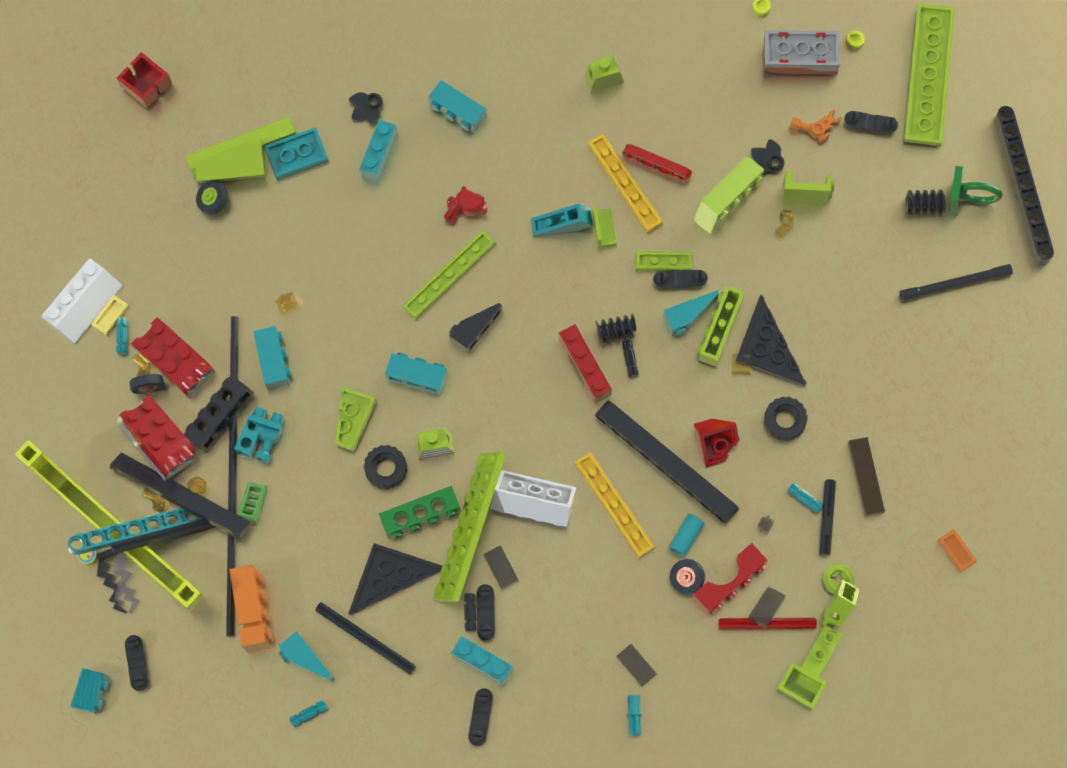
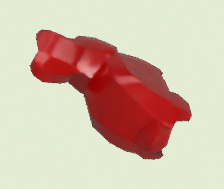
[444,186,488,224]

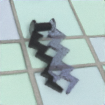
[96,548,140,613]

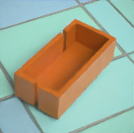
[229,565,273,653]

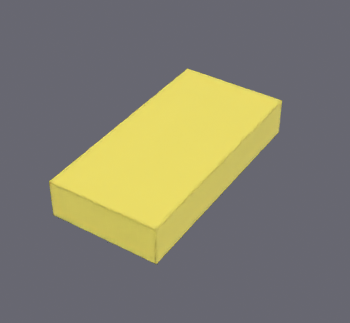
[91,295,130,336]

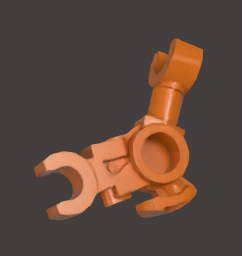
[789,109,842,143]

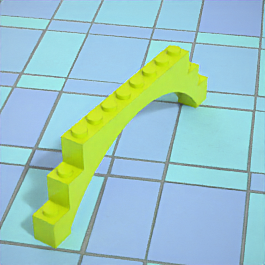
[15,440,204,612]

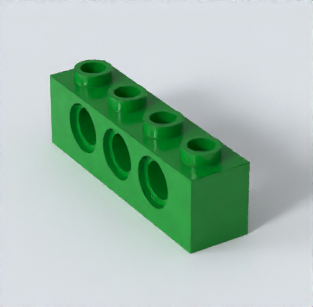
[379,485,461,539]

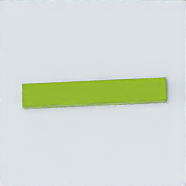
[185,117,296,174]
[402,230,496,320]

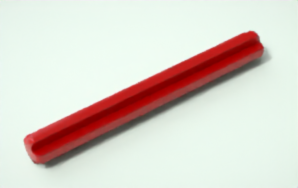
[718,617,817,630]

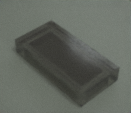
[483,545,519,590]
[749,586,786,628]
[616,644,657,687]

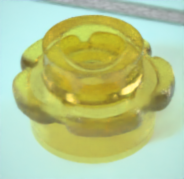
[187,477,206,494]

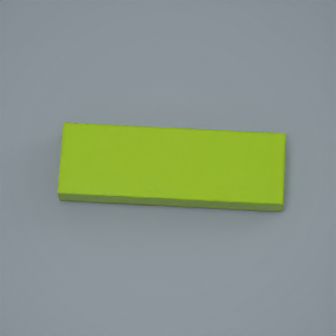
[636,251,692,271]

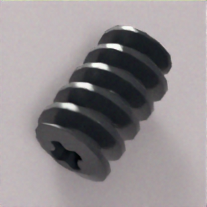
[905,189,946,214]
[595,313,637,344]

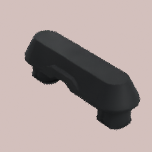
[844,111,898,133]
[653,270,708,288]
[476,584,495,641]
[125,635,148,691]
[468,688,493,746]

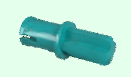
[626,695,642,736]

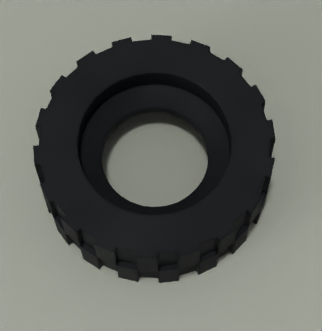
[764,396,808,441]
[364,445,407,490]

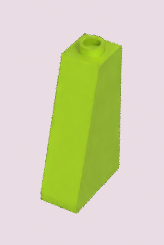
[192,138,265,184]

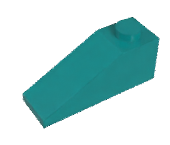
[531,203,593,237]
[664,290,719,336]
[278,631,335,682]

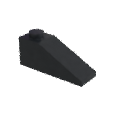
[449,303,503,354]

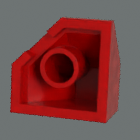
[693,418,740,467]

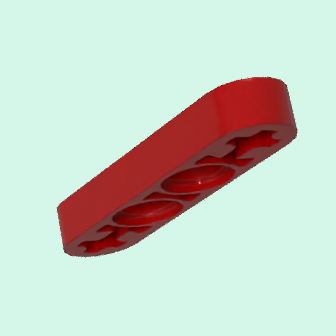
[622,144,692,182]

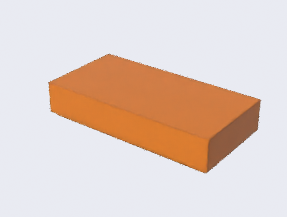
[937,529,977,573]

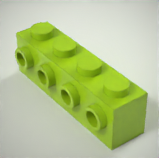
[697,286,745,367]

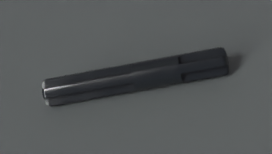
[819,479,836,556]

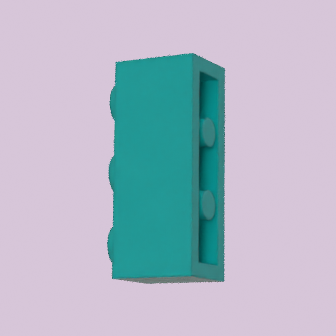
[428,80,487,133]
[359,120,398,182]
[253,326,292,389]
[385,352,448,394]
[451,636,514,686]

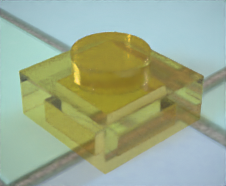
[275,292,298,313]

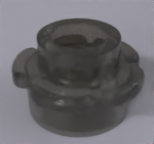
[758,515,774,534]

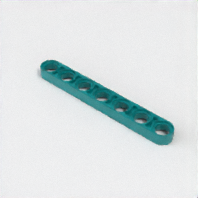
[68,508,200,555]

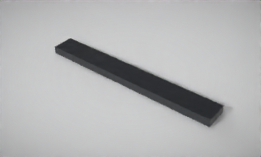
[110,452,250,539]

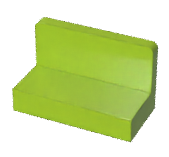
[592,206,617,248]

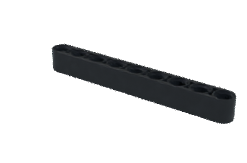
[994,106,1054,266]
[595,400,739,524]

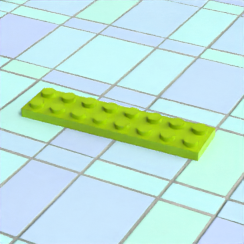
[904,4,955,146]
[434,451,506,602]

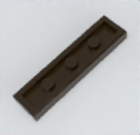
[848,437,885,516]

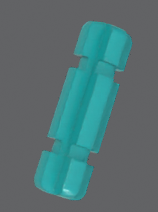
[116,318,128,355]
[788,483,823,513]
[289,700,327,727]

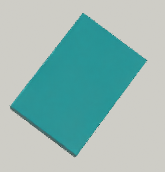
[264,127,329,180]

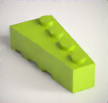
[694,156,764,234]

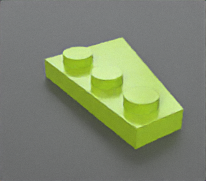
[335,386,377,452]

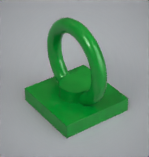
[950,166,1003,216]

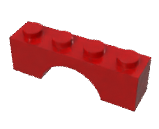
[558,324,612,403]
[692,543,768,615]

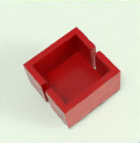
[116,52,172,108]

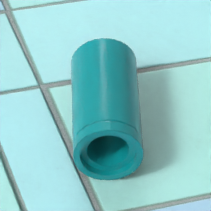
[668,513,705,557]

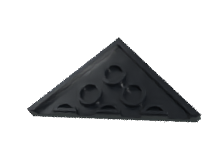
[736,295,807,387]
[348,543,443,616]

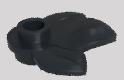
[348,92,383,124]
[751,139,785,173]

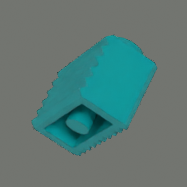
[70,668,110,714]

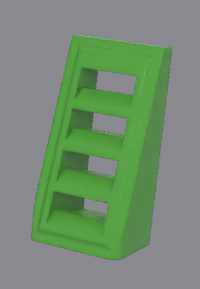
[237,482,267,526]

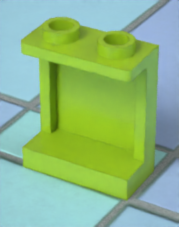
[782,171,835,205]

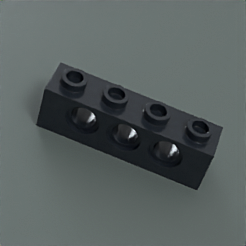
[184,374,254,452]

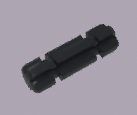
[622,340,639,377]
[464,593,476,632]

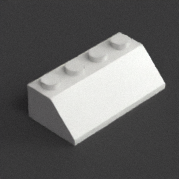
[41,258,123,344]
[491,470,577,527]

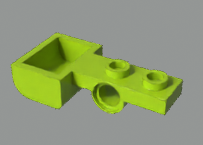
[777,625,843,710]

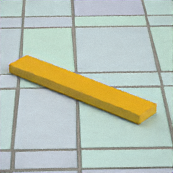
[587,134,663,233]
[574,452,655,559]

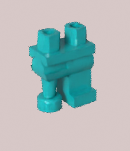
[234,407,284,463]

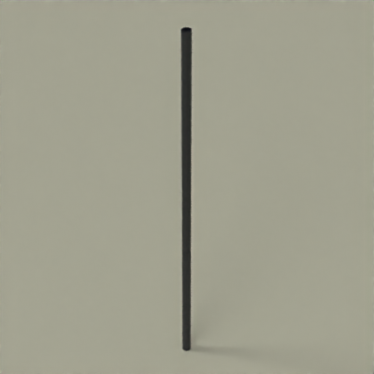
[226,316,238,637]

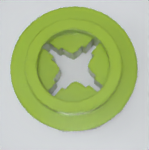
[823,564,855,594]

